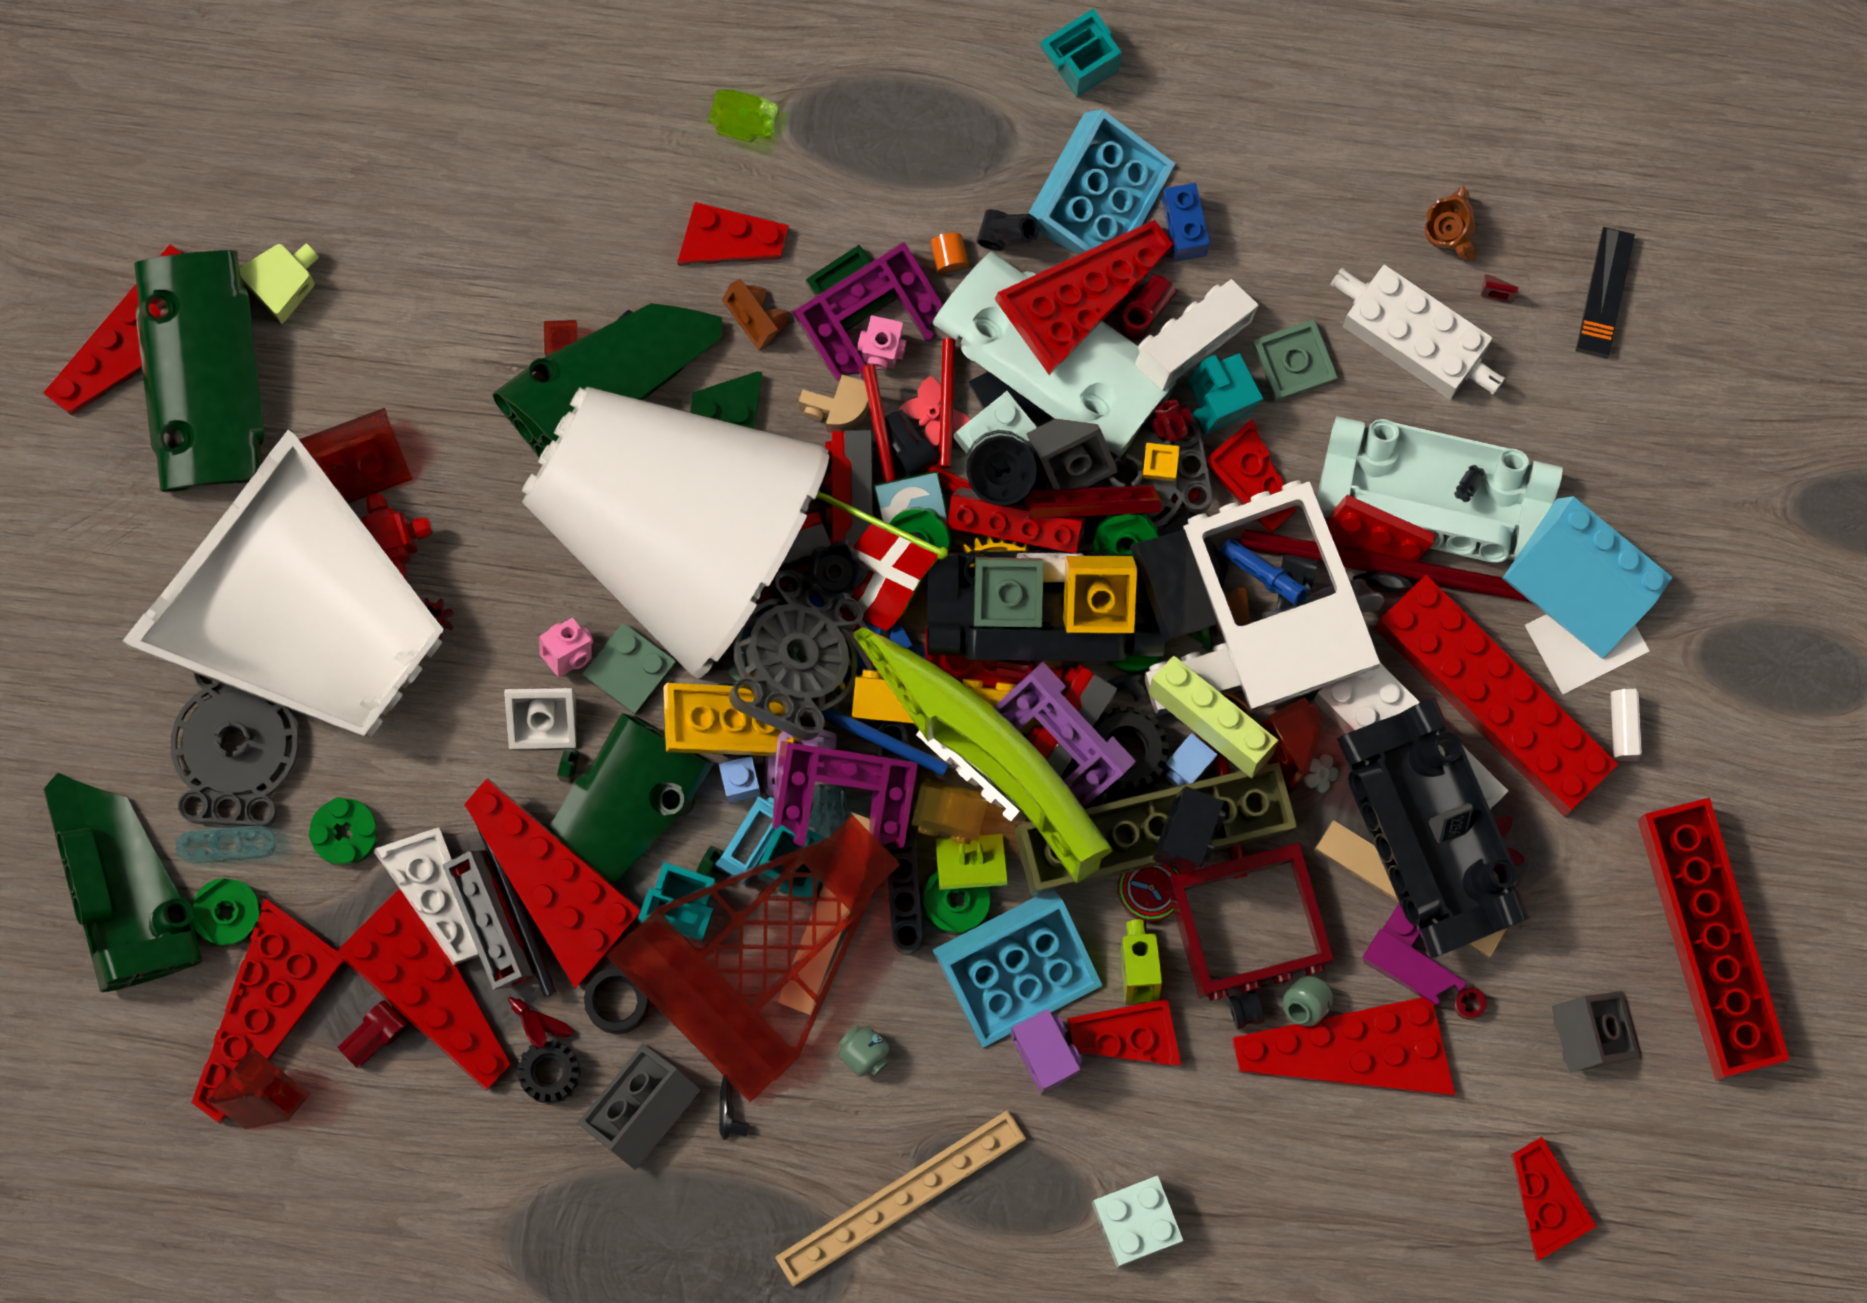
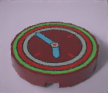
[1117,864,1181,923]

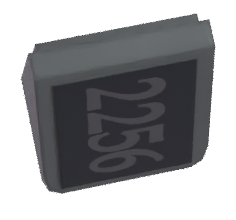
[1429,803,1473,844]

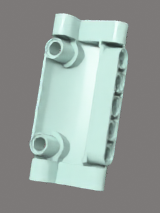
[933,251,1177,457]
[1317,416,1563,563]

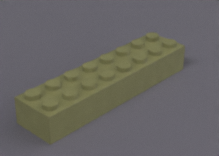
[1014,762,1297,896]

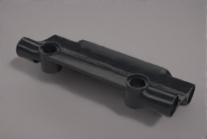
[926,550,1165,661]

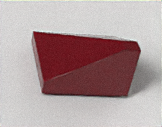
[1481,274,1519,302]

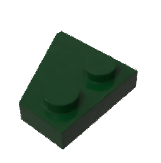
[690,371,763,429]

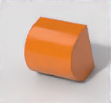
[930,232,969,275]

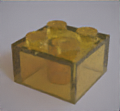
[912,778,989,844]

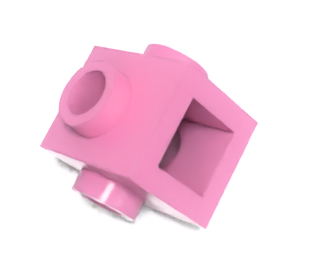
[857,315,907,370]
[539,617,593,678]

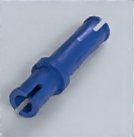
[1220,538,1309,606]

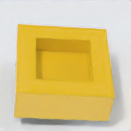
[1143,443,1179,482]

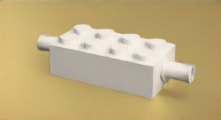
[1330,265,1505,400]

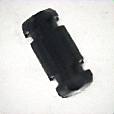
[1454,465,1485,502]

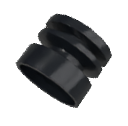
[965,429,1037,506]

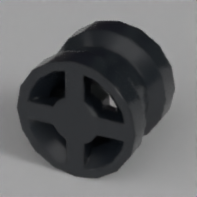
[1228,990,1264,1030]

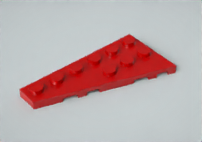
[995,220,1173,375]
[43,244,183,415]
[464,778,641,989]
[336,888,511,1091]
[191,898,345,1124]
[1232,997,1455,1096]

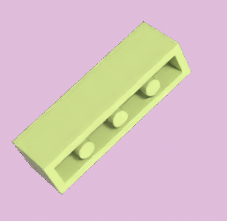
[1148,656,1278,778]

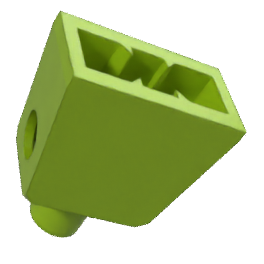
[1120,919,1162,1005]

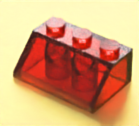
[299,408,412,504]
[1262,697,1322,795]

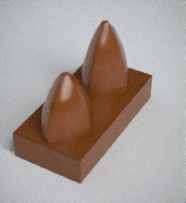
[722,279,790,351]

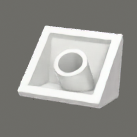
[504,688,577,749]

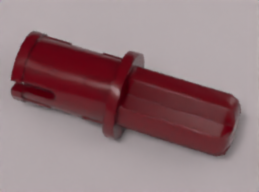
[996,660,1064,683]

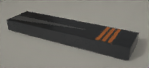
[1575,227,1635,358]

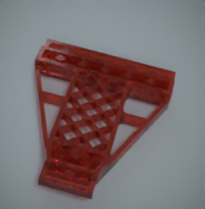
[607,814,900,1102]

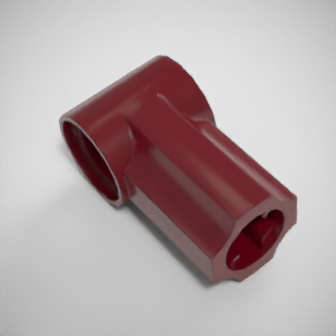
[1121,274,1177,340]
[337,1000,408,1069]

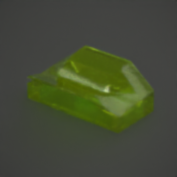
[708,89,779,143]

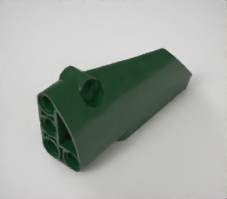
[492,303,722,458]
[519,713,714,917]
[43,772,202,993]

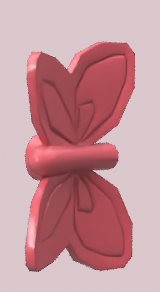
[899,376,970,448]

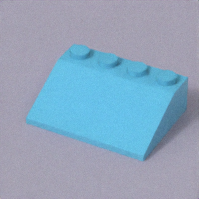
[1028,109,1176,255]
[1502,496,1672,658]
[932,891,1103,1048]

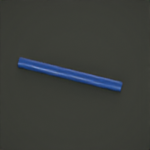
[823,708,949,776]

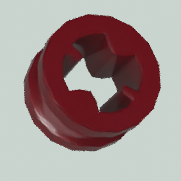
[1454,988,1487,1020]

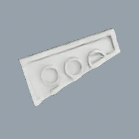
[916,730,1027,822]
[374,827,479,965]

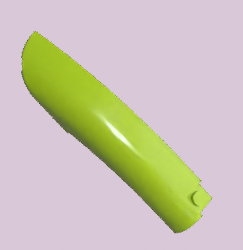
[854,627,1113,884]

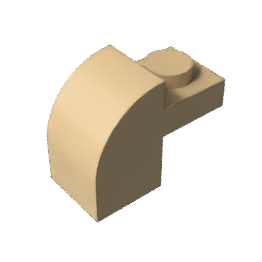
[798,375,869,433]

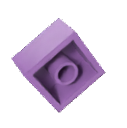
[1010,1009,1083,1096]

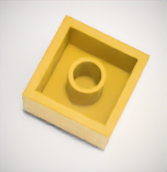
[1063,556,1137,633]

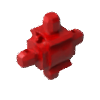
[362,493,433,580]

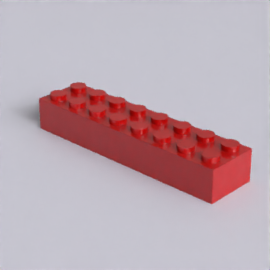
[1375,575,1618,817]
[1637,797,1790,1081]

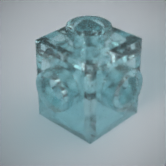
[807,784,847,836]

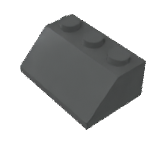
[577,1044,701,1170]

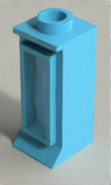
[716,796,776,887]

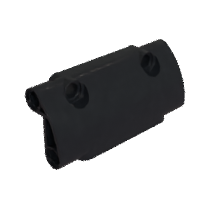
[1337,697,1531,959]

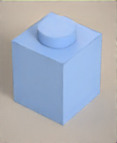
[1164,733,1217,787]
[719,756,761,803]

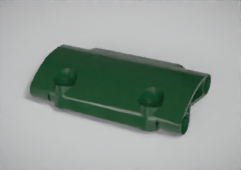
[134,250,264,492]

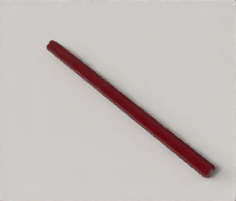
[1240,529,1532,603]

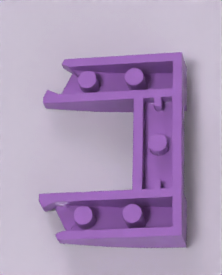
[993,662,1136,808]

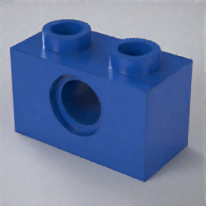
[1162,183,1210,262]

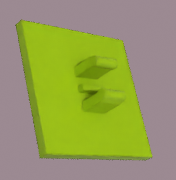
[935,834,1007,890]

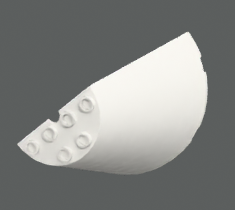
[521,387,829,679]
[122,430,443,737]

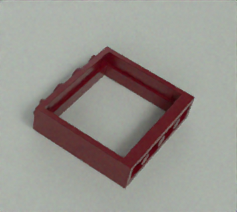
[1165,843,1334,1001]

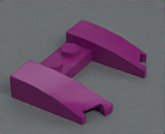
[791,242,943,381]
[772,741,918,857]
[1363,903,1467,1006]

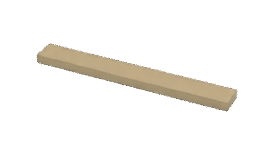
[775,1110,1026,1287]

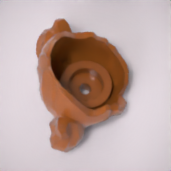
[1425,186,1477,261]

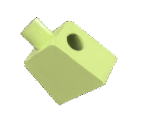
[239,243,319,324]

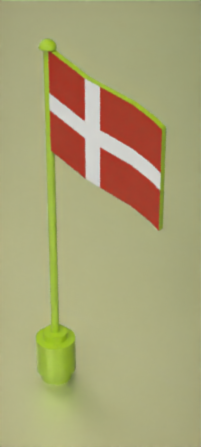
[816,491,948,631]

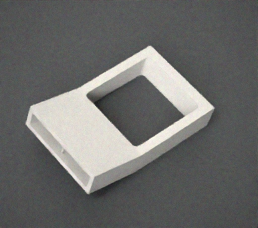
[1183,480,1380,713]

